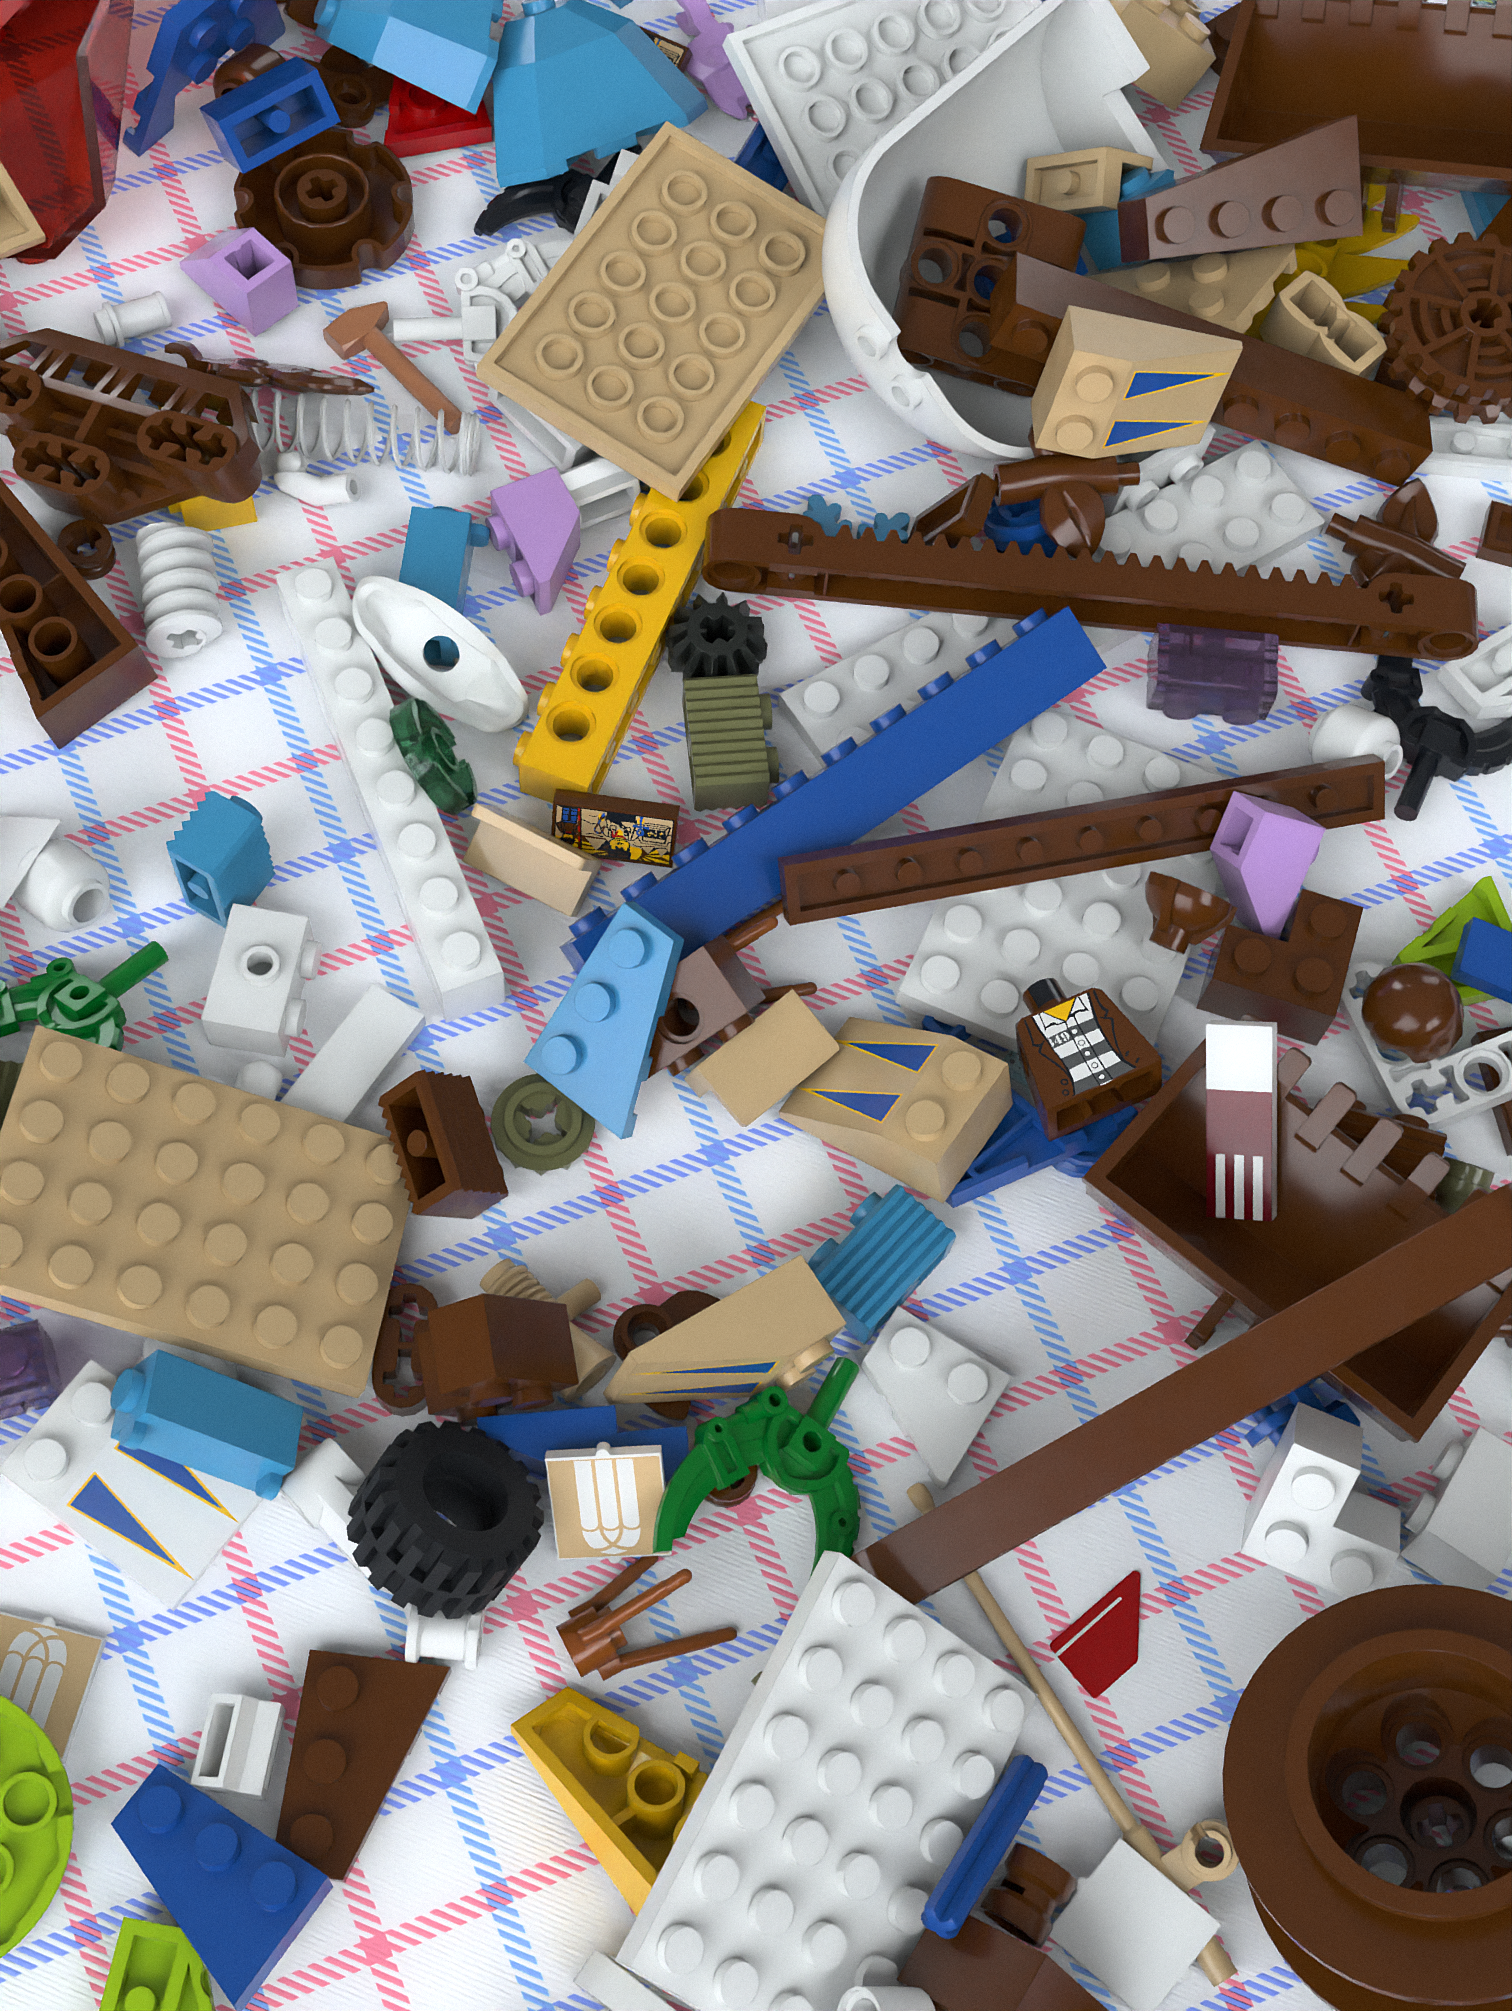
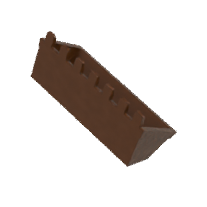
[1199,0,1512,233]
[1082,1013,1512,1444]

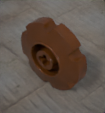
[233,128,415,290]

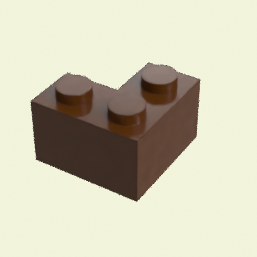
[1196,889,1364,1046]
[417,1293,579,1427]
[896,1915,1109,2011]

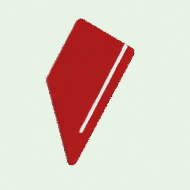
[1050,1571,1140,1698]

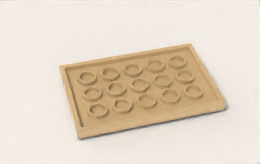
[476,121,827,503]
[0,1025,410,1398]

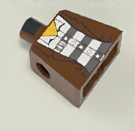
[1015,978,1162,1142]

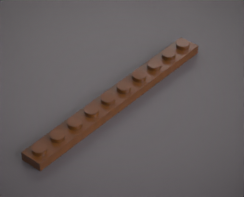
[778,754,1385,926]

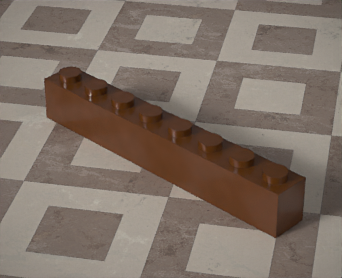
[989,252,1433,487]

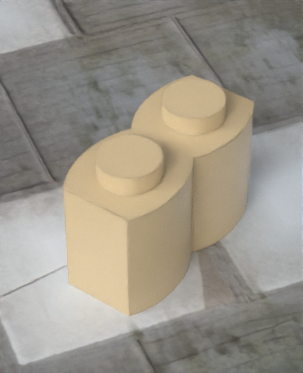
[1259,270,1387,379]

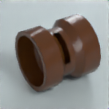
[979,1843,1078,1949]

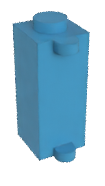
[398,506,490,667]
[110,1349,304,1501]

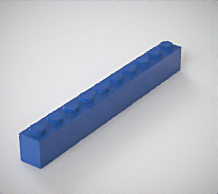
[559,606,1107,975]

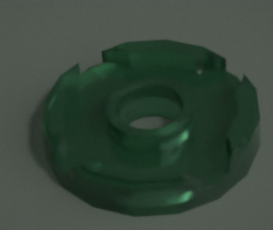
[389,697,478,816]

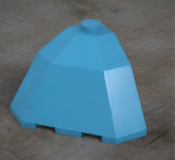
[314,0,504,114]
[492,0,709,188]

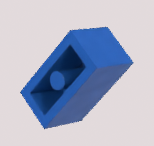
[199,56,341,174]

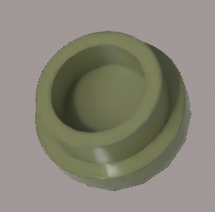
[1435,1156,1495,1215]

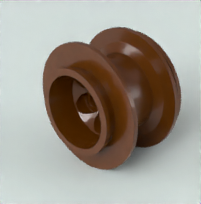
[1222,1584,1512,2011]

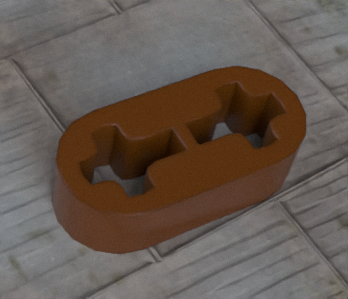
[372,1283,438,1417]

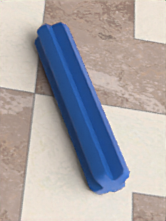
[921,1754,1048,1939]

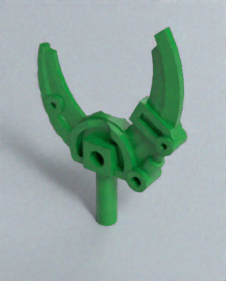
[0,941,169,1052]
[652,1357,861,1579]

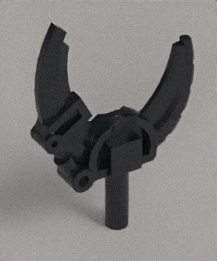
[474,143,643,236]
[1360,633,1512,821]

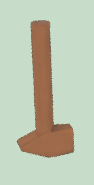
[323,301,462,435]

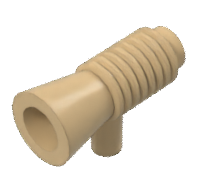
[479,1258,617,1403]

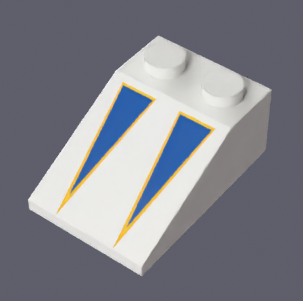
[0,1359,264,1612]

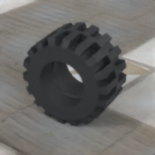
[346,1420,544,1619]

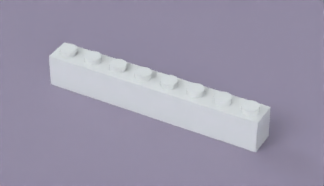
[275,557,506,1023]

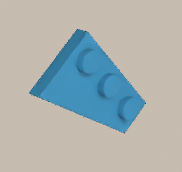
[523,901,684,1140]

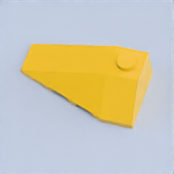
[511,1686,709,1916]

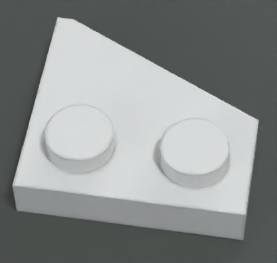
[861,1306,1012,1490]

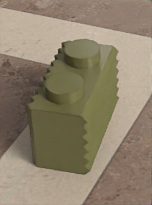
[682,674,779,812]

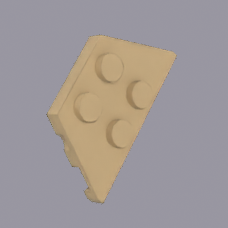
[1086,244,1297,334]

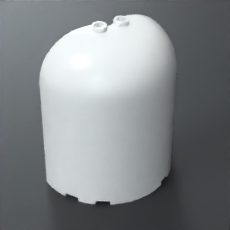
[822,0,1261,461]

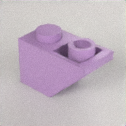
[179,227,299,337]
[485,467,580,616]
[1210,791,1326,939]

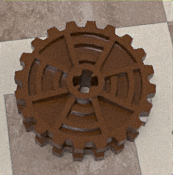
[1377,232,1512,425]

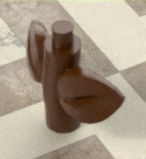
[993,424,1140,559]
[1325,477,1467,600]

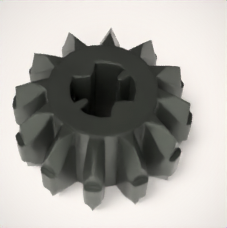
[665,592,768,682]

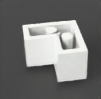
[1240,1402,1401,1598]

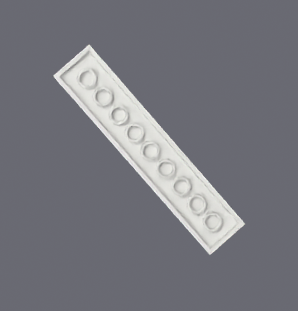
[778,439,1326,768]

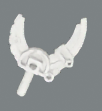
[393,238,574,388]

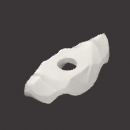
[352,575,530,732]

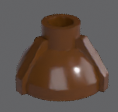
[1145,871,1238,955]

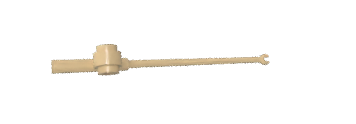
[906,1483,1239,1987]

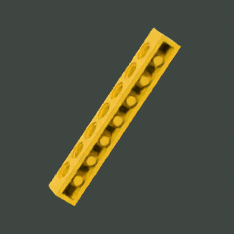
[513,401,766,804]

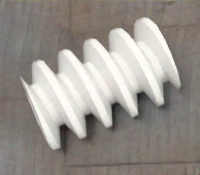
[135,521,223,659]

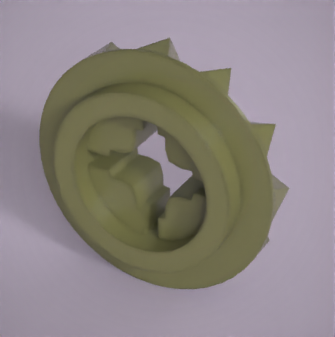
[491,1073,595,1176]

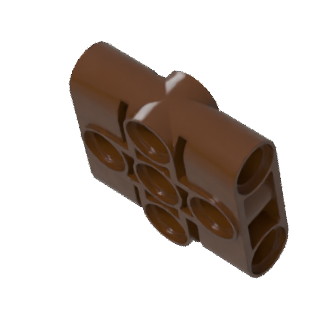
[892,176,1087,398]

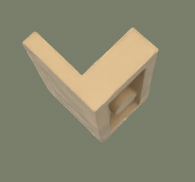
[1024,146,1153,215]
[462,803,603,917]
[684,989,839,1127]

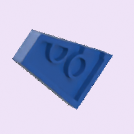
[111,1763,333,2011]

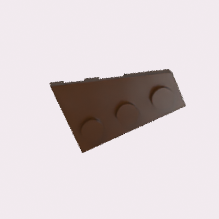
[275,1649,452,1883]

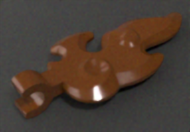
[164,341,375,396]

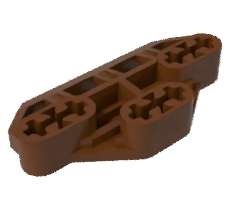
[0,328,262,525]

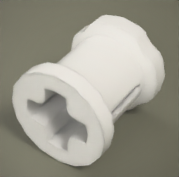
[405,1605,485,1670]

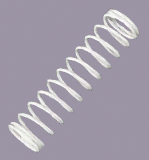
[219,388,480,477]

